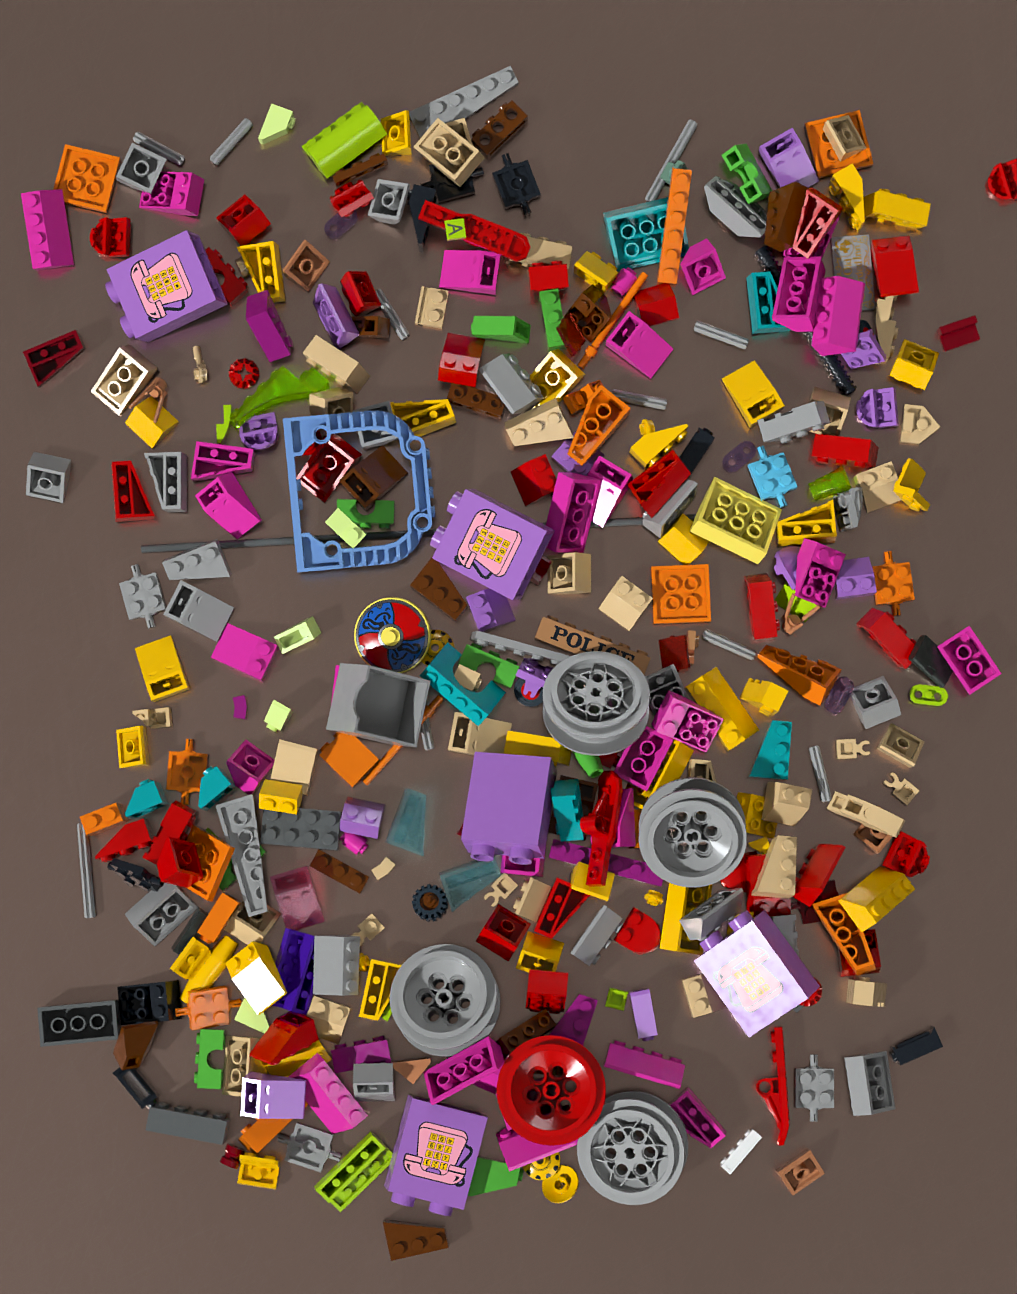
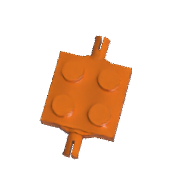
[872,551,915,616]
[166,739,208,805]
[175,985,241,1030]

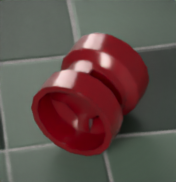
[220,1143,245,1169]

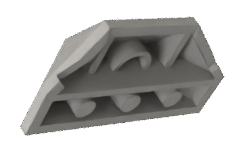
[704,176,767,237]

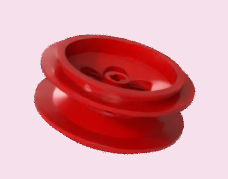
[497,1035,606,1146]

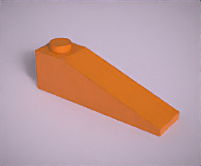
[567,385,631,466]
[757,645,842,705]

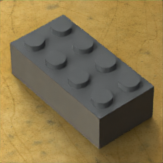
[260,808,342,851]
[37,1000,121,1047]
[145,1102,231,1145]

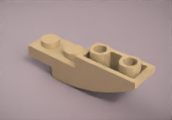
[874,295,898,362]
[827,791,905,838]

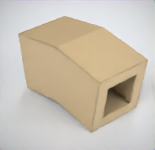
[372,857,396,880]

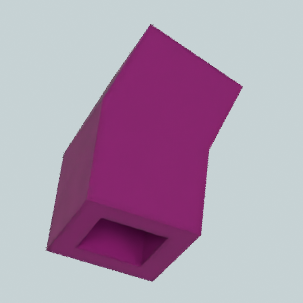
[233,695,248,719]

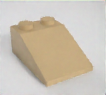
[414,118,484,187]
[91,344,158,415]

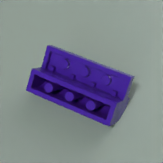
[272,928,315,1015]

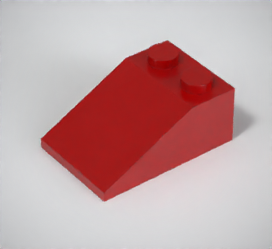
[871,235,919,297]
[438,333,485,387]
[297,433,362,503]
[746,854,791,917]

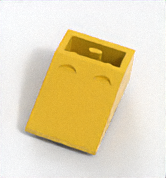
[829,163,865,232]
[721,360,785,428]
[629,424,688,470]
[135,635,190,702]

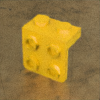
[893,458,930,511]
[737,792,777,838]
[237,1152,280,1190]

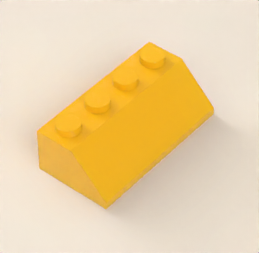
[685,667,759,752]
[625,735,694,811]
[838,866,915,932]
[660,883,713,955]

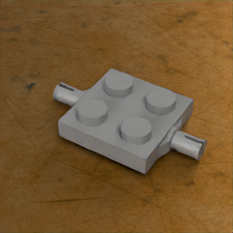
[119,564,166,629]
[794,1054,834,1122]
[276,1123,341,1173]

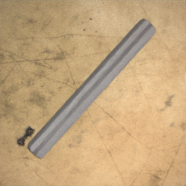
[645,119,697,202]
[77,823,96,918]

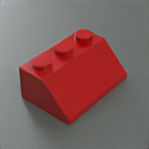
[792,844,846,907]

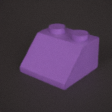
[551,431,605,476]
[834,557,877,600]
[466,588,516,633]
[340,797,385,839]

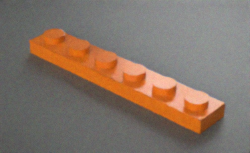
[657,167,692,284]

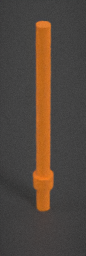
[577,272,648,369]
[362,694,444,785]

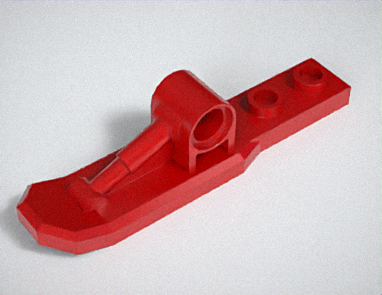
[418,200,531,262]
[580,770,623,887]
[756,1026,790,1146]

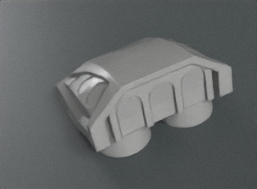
[833,487,863,532]
[645,664,688,715]

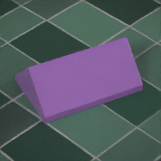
[313,283,360,349]

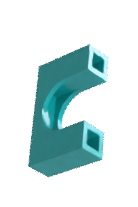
[420,642,506,726]

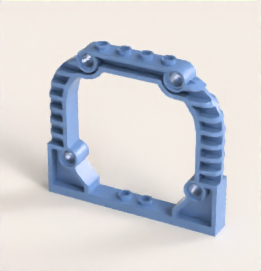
[283,410,435,573]

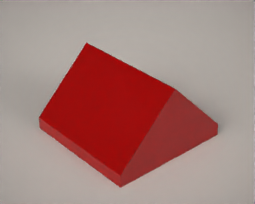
[634,283,679,327]

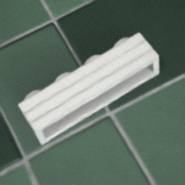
[720,1129,762,1174]

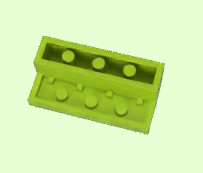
[301,102,387,179]
[314,1131,393,1212]

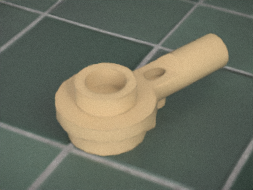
[193,346,207,383]

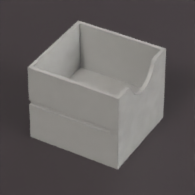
[326,663,430,747]

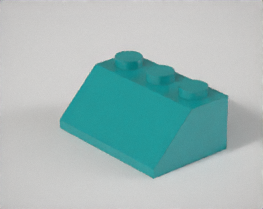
[198,766,237,811]
[125,779,169,819]

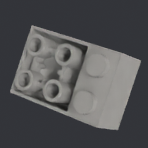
[163,580,234,642]
[353,1063,395,1102]

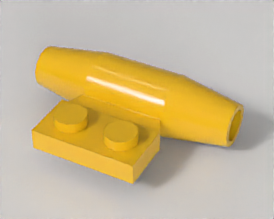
[170,935,238,1004]

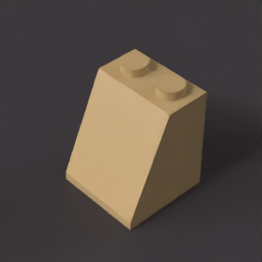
[270,739,320,798]

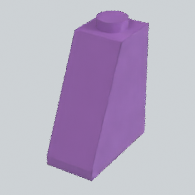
[629,988,658,1041]

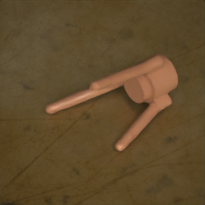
[129,377,167,423]
[782,593,820,635]

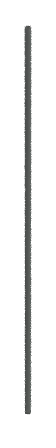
[141,514,696,553]

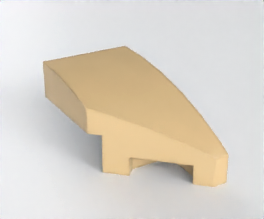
[133,707,173,729]

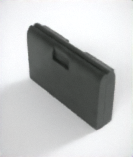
[908,635,953,688]
[171,907,208,955]

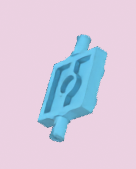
[747,445,798,508]

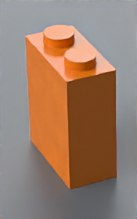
[319,732,380,788]
[80,803,129,836]
[197,892,242,944]

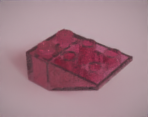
[270,866,325,930]

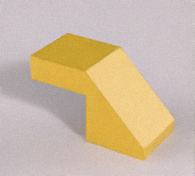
[747,836,770,854]

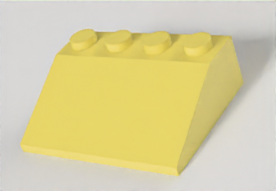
[690,477,782,564]

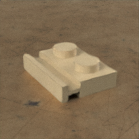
[415,286,449,329]

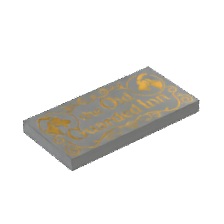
[831,235,875,311]

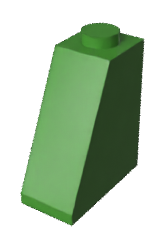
[471,316,531,343]
[468,1156,524,1196]

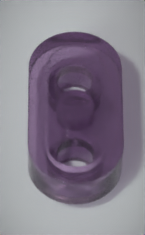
[324,210,358,239]
[722,441,756,473]
[825,676,854,714]

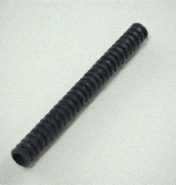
[754,246,857,396]

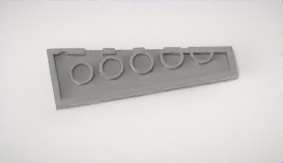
[409,66,519,138]
[470,631,571,665]
[215,794,268,917]

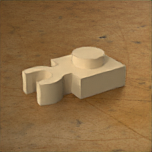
[836,739,870,759]
[883,772,919,806]
[484,873,518,907]
[352,914,385,946]

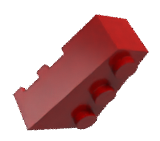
[792,187,843,259]
[812,434,879,469]
[627,450,691,518]
[111,460,155,522]
[744,573,780,640]
[856,608,916,669]
[142,800,196,865]

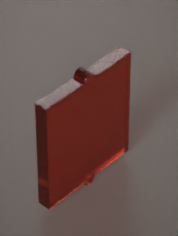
[556,313,586,357]
[659,635,690,672]

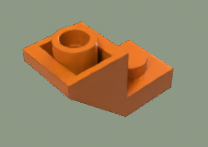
[563,380,604,414]

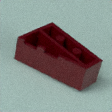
[23,330,85,388]

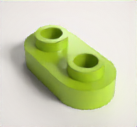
[909,684,948,706]

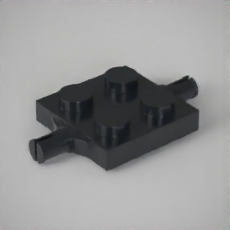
[492,153,541,215]
[420,164,484,203]
[107,858,164,892]

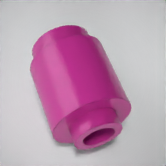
[611,267,637,297]
[339,832,369,855]

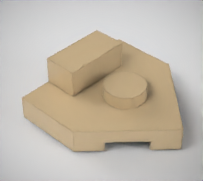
[900,404,940,445]

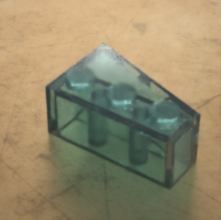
[385,788,426,856]
[439,856,501,912]

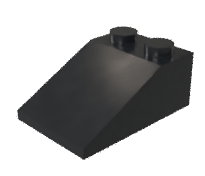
[407,184,437,253]

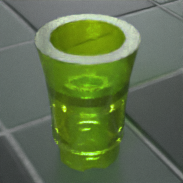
[808,466,851,501]

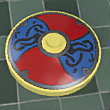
[354,597,431,673]

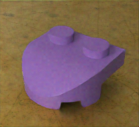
[856,387,899,428]
[237,412,279,450]
[774,546,800,590]

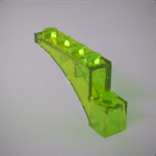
[230,365,330,430]

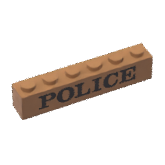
[535,615,650,675]

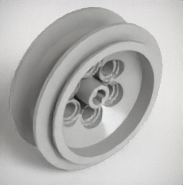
[543,651,650,756]
[639,777,747,887]
[390,944,501,1057]
[577,1091,689,1205]

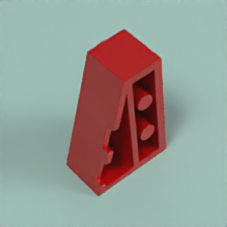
[533,877,590,939]

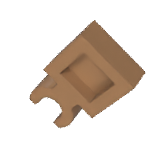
[685,630,699,665]

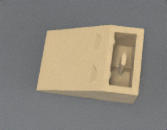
[448,712,512,756]

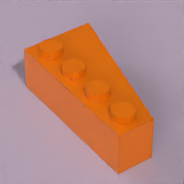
[812,893,876,976]
[238,1101,308,1154]

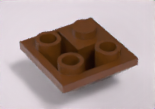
[564,284,612,342]
[113,1021,159,1070]

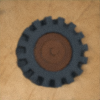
[412,884,448,922]

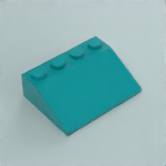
[603,197,689,272]

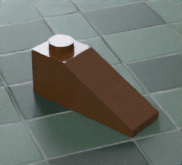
[351,316,390,338]

